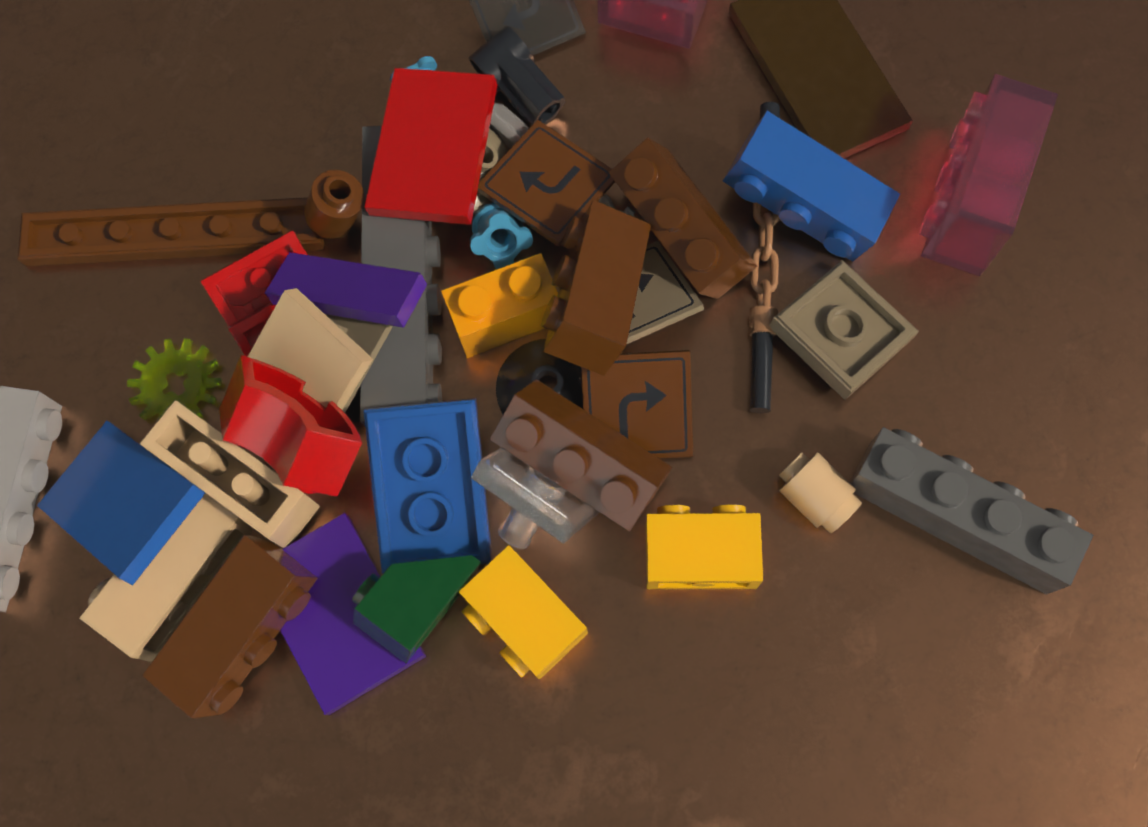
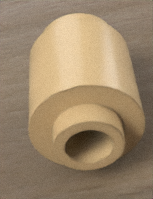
[779,452,862,534]

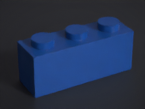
[723,111,900,262]

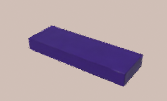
[265,252,427,328]

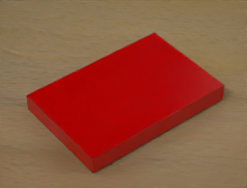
[364,68,498,225]

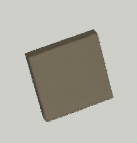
[769,260,919,400]

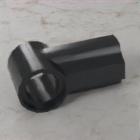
[468,25,566,126]

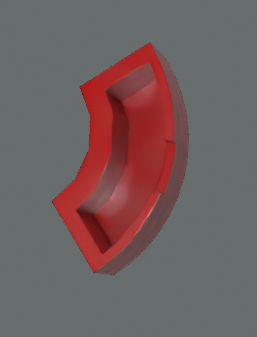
[219,355,362,497]

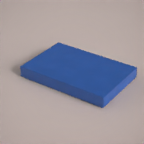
[364,398,493,574]
[37,421,205,586]

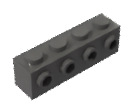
[849,427,1094,595]

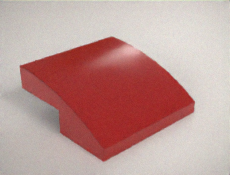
[201,229,307,357]

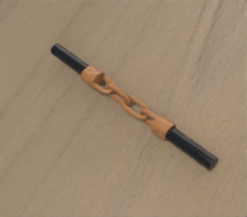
[749,102,780,414]

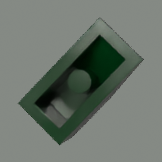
[352,555,481,664]

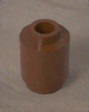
[304,170,364,239]

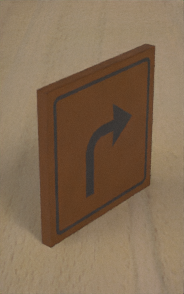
[477,120,615,247]
[581,350,693,458]

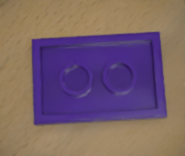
[280,513,427,715]

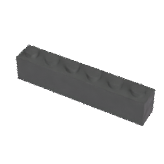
[360,126,442,427]

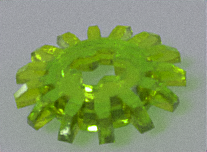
[127,338,222,422]

